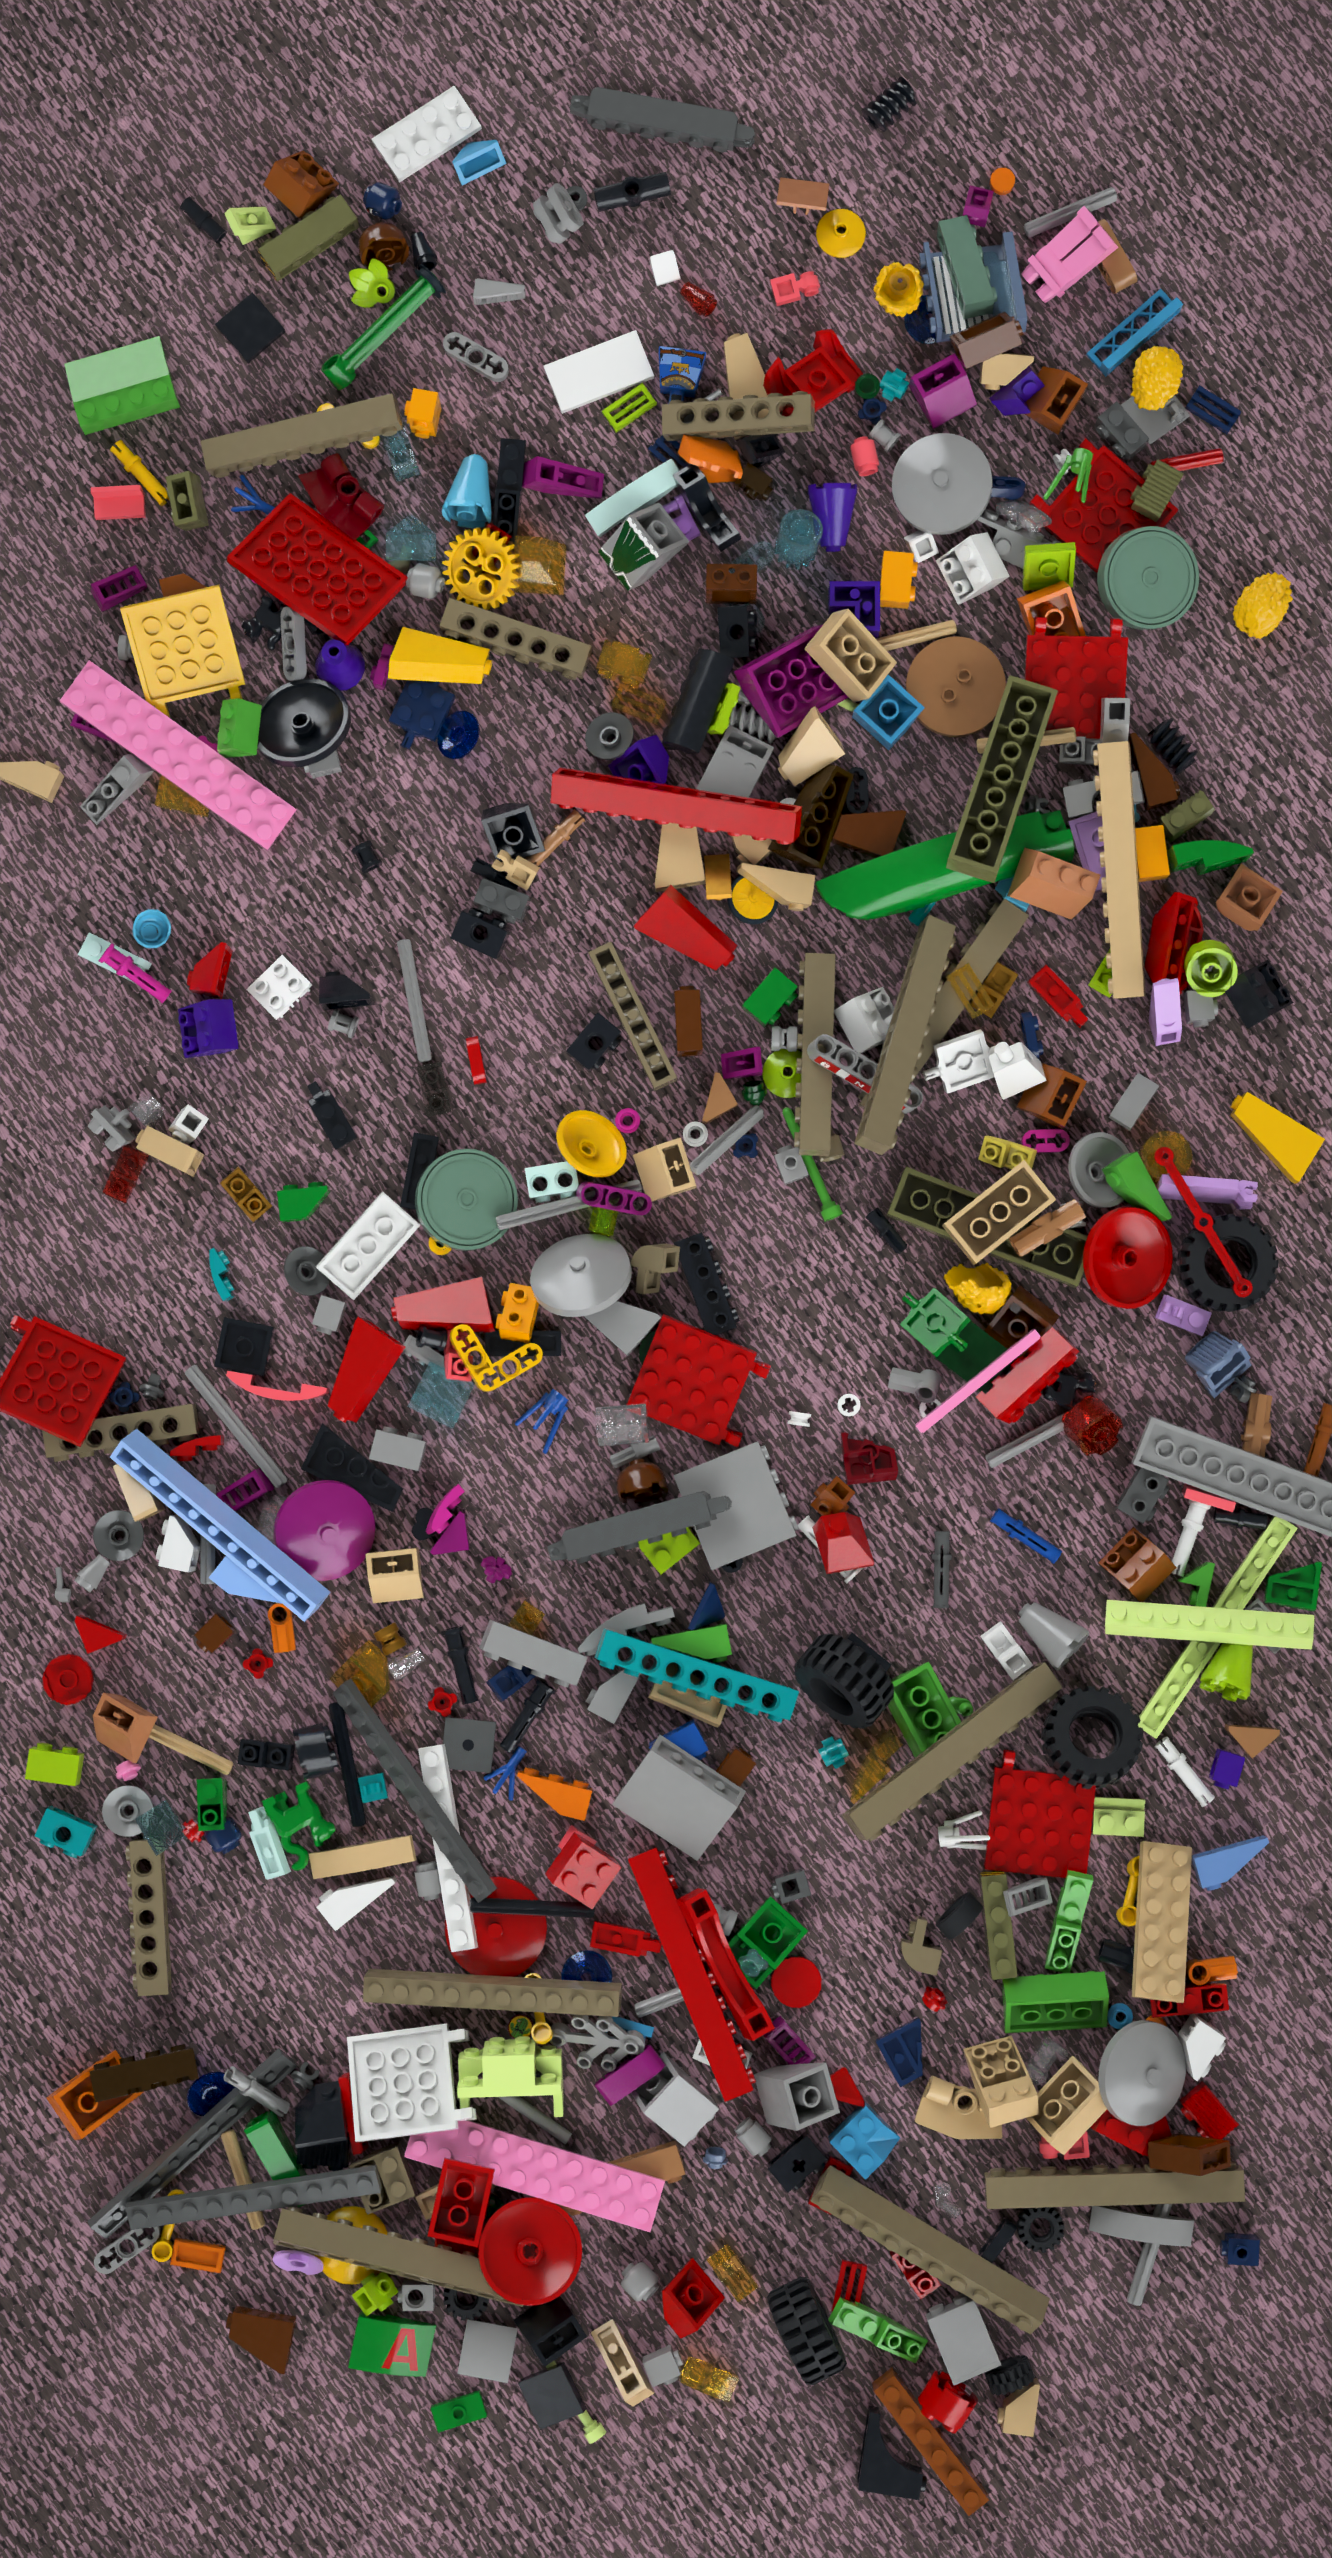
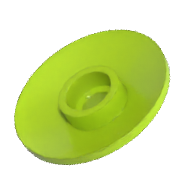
[762,1049,802,1098]

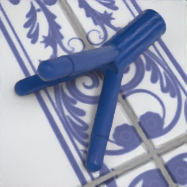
[231,475,275,515]
[484,1746,527,1801]

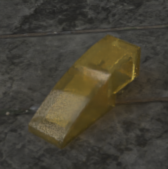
[849,1728,903,1804]

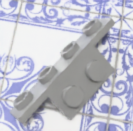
[977,509,1061,569]

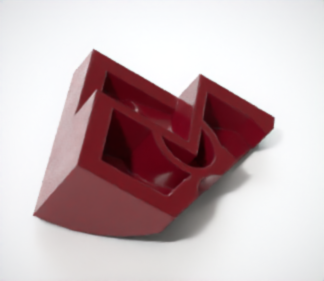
[840,1432,898,1485]

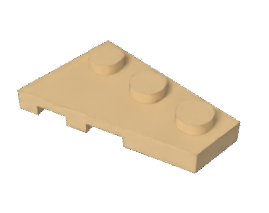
[648,1662,727,1728]

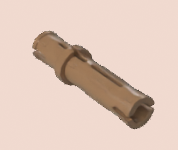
[524,809,585,866]

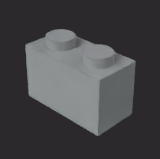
[369,1426,427,1471]

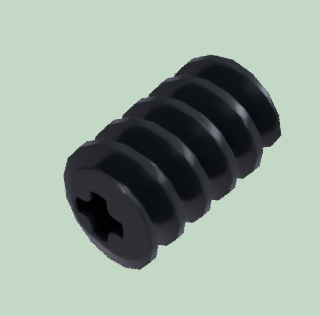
[861,77,917,132]
[1147,718,1198,775]

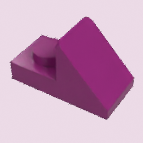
[962,185,994,227]

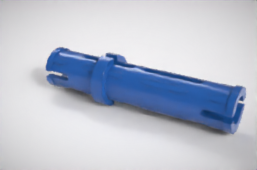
[990,1508,1062,1564]

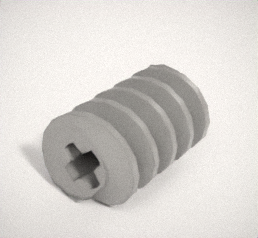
[729,703,777,744]

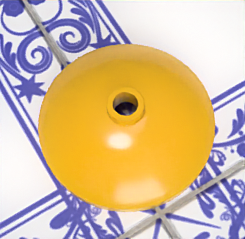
[556,1110,627,1177]
[314,2206,388,2285]

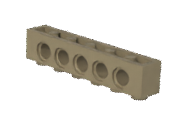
[662,391,815,441]
[439,598,592,680]
[588,942,677,1091]
[42,1404,200,1462]
[126,1837,172,1996]

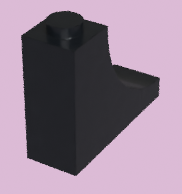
[857,2405,927,2500]

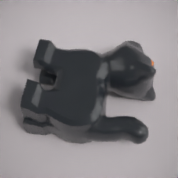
[241,595,288,650]
[1043,1371,1096,1414]

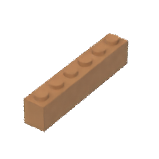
[530,2140,686,2216]

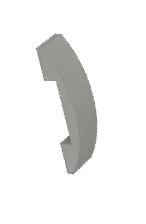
[1089,2206,1194,2246]

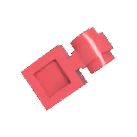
[770,271,820,306]
[1039,2131,1090,2160]

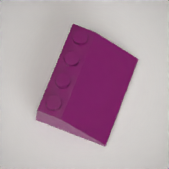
[734,625,849,738]

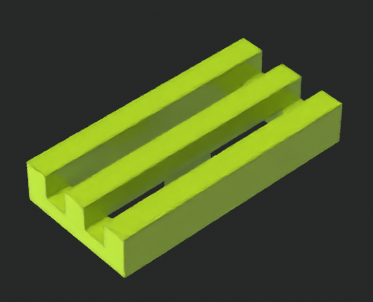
[602,383,657,433]

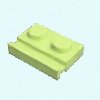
[1092,1796,1145,1837]

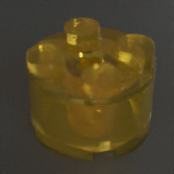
[596,639,653,689]
[1138,1131,1192,1183]

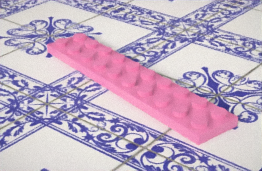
[60,660,297,851]
[404,2120,665,2232]

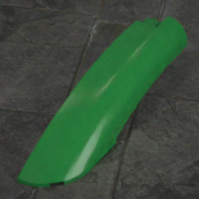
[815,810,1074,920]

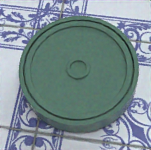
[1097,526,1199,630]
[415,1149,518,1251]

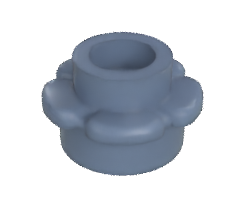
[703,2147,728,2169]

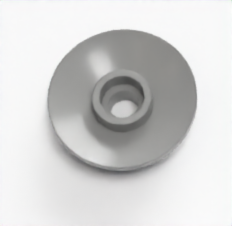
[102,1785,154,1837]

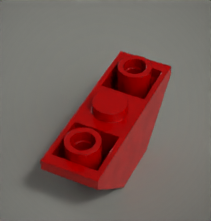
[1150,1983,1229,2018]

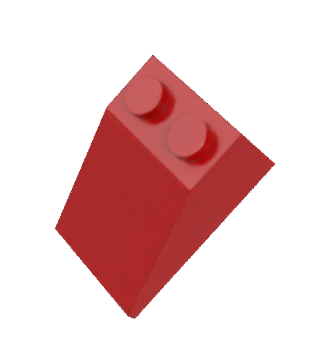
[428,2158,495,2248]

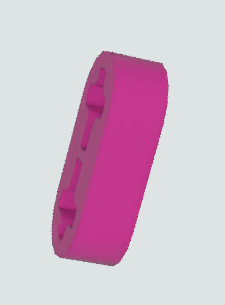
[1021,1129,1070,1153]

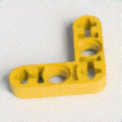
[450,1324,543,1392]

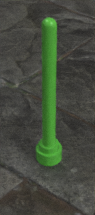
[782,1107,843,1222]

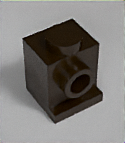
[734,462,774,502]

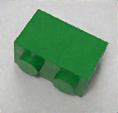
[742,967,798,1028]

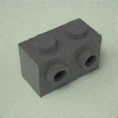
[1094,401,1149,463]
[473,878,531,924]
[1114,1466,1169,1524]

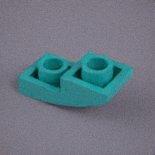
[209,1248,235,1302]

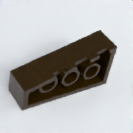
[89,2044,199,2102]

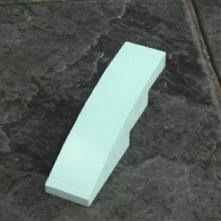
[585,459,680,537]

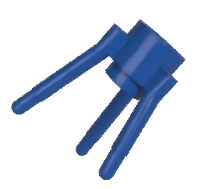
[515,1389,569,1454]

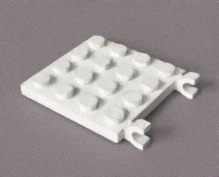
[347,2023,477,2142]

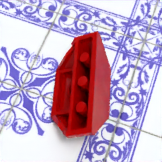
[1144,892,1204,994]
[1090,2110,1171,2156]

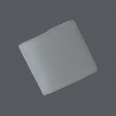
[457,2319,518,2383]

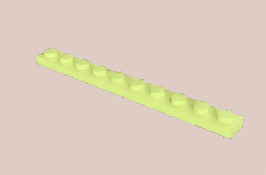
[1138,1516,1298,1739]

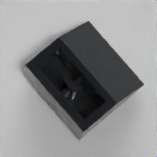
[1225,960,1294,1029]
[513,2296,587,2367]

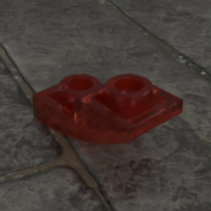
[103,1145,149,1203]

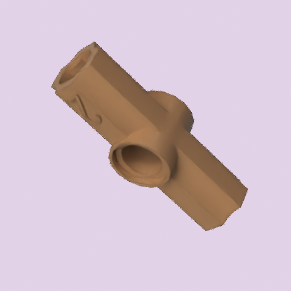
[1009,1199,1086,1257]
[1241,1393,1272,1457]

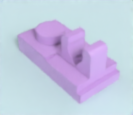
[1155,1294,1212,1337]

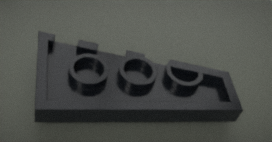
[301,1423,404,1512]

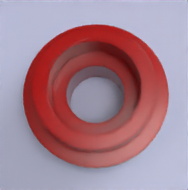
[182,1819,204,1843]

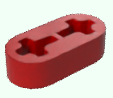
[466,1036,487,1085]

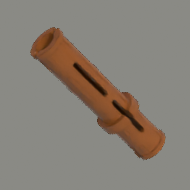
[1303,1403,1332,1477]

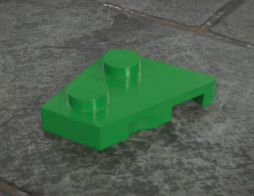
[1264,1562,1322,1611]

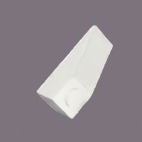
[316,1876,397,1931]

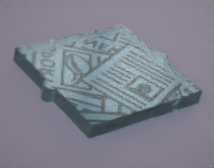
[135,1800,186,1856]

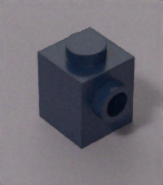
[1220,2233,1260,2266]

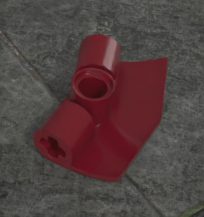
[298,453,385,540]

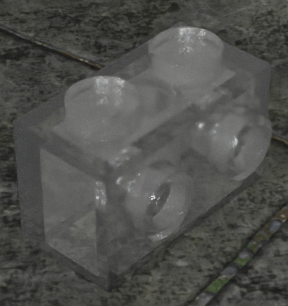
[595,1404,649,1446]

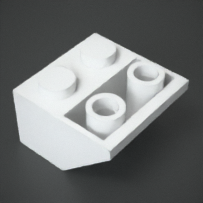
[936,532,1010,605]
[834,987,894,1054]
[156,1515,200,1572]
[1178,2014,1226,2081]

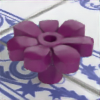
[481,1556,512,1583]

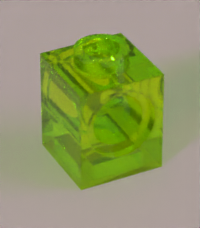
[588,1206,619,1238]

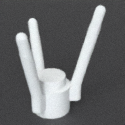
[938,1810,990,1850]

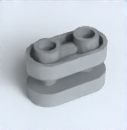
[533,183,583,244]

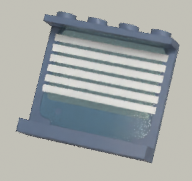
[919,232,1028,343]

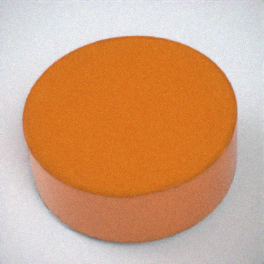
[990,168,1015,195]

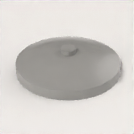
[892,433,993,535]
[530,1234,632,1317]
[1098,2020,1186,2126]

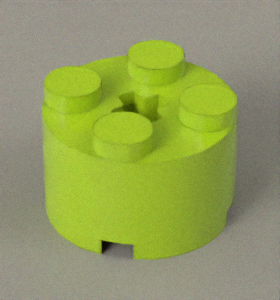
[1184,940,1238,997]

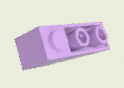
[1148,978,1182,1046]

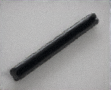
[329,1702,366,1827]
[469,1897,595,1918]

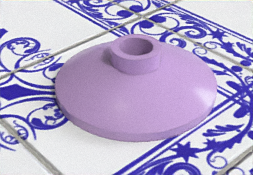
[273,2249,324,2275]

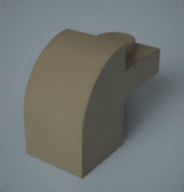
[631,1243,680,1294]
[900,1915,942,1976]

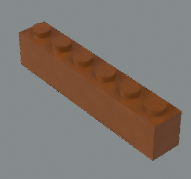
[872,2368,989,2516]

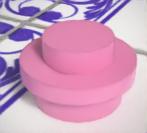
[115,1760,141,1781]

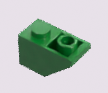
[277,1182,330,1223]
[197,1778,227,1831]

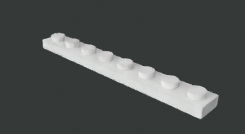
[418,1744,478,1952]

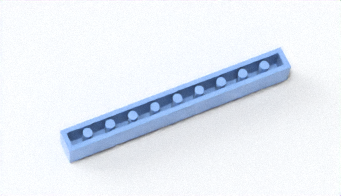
[110,1429,330,1622]

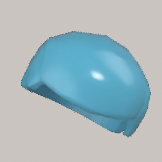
[132,909,171,949]

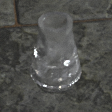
[385,1648,425,1681]

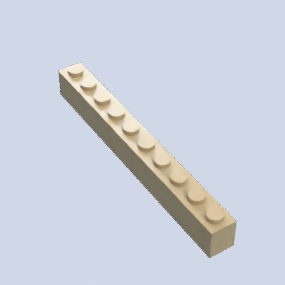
[1093,741,1146,999]

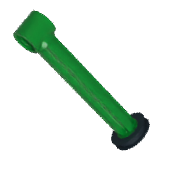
[321,265,446,390]

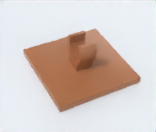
[776,177,829,215]

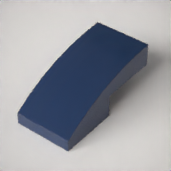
[486,1665,536,1702]

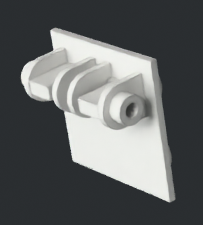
[246,955,312,1020]

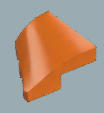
[678,434,743,479]

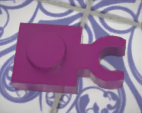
[370,643,394,691]

